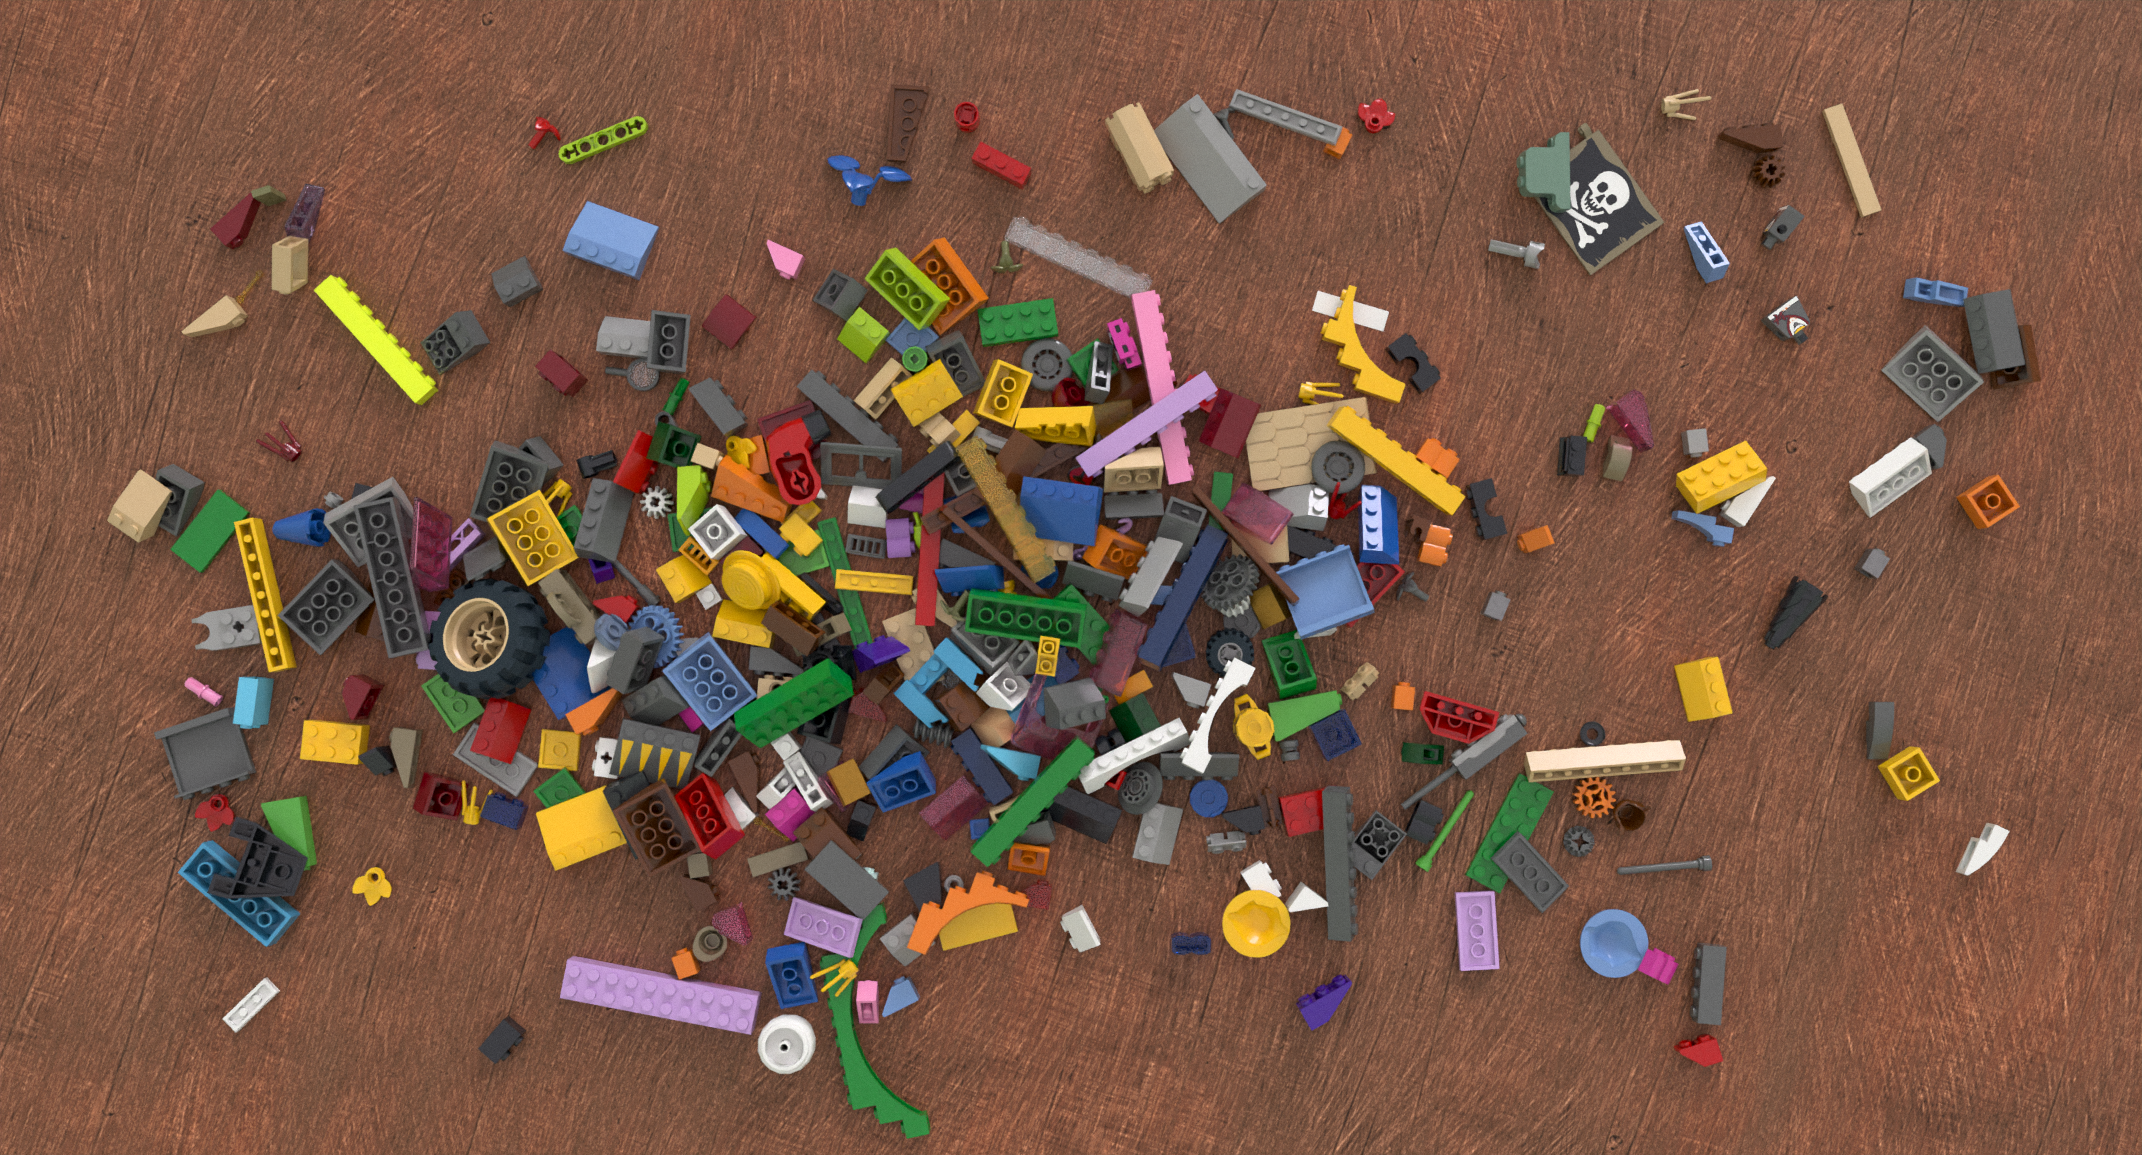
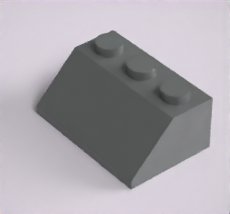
[646,310,691,375]
[689,377,748,438]
[1104,490,1164,520]
[1062,560,1125,603]
[621,675,690,725]
[1044,678,1106,730]
[858,724,930,780]

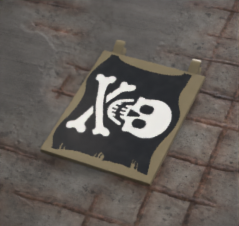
[1534,123,1665,275]

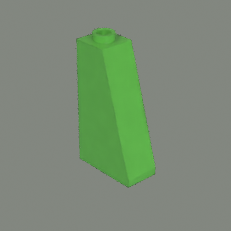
[1267,690,1342,742]
[261,796,317,871]

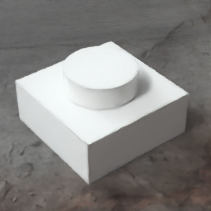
[696,584,723,610]

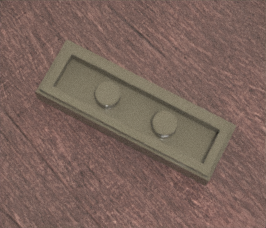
[747,842,809,877]

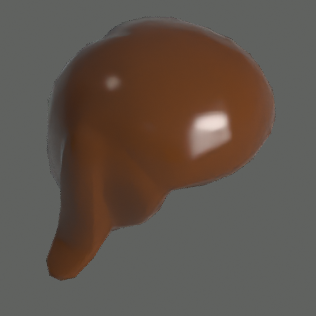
[1613,799,1651,836]

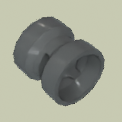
[1279,739,1300,761]

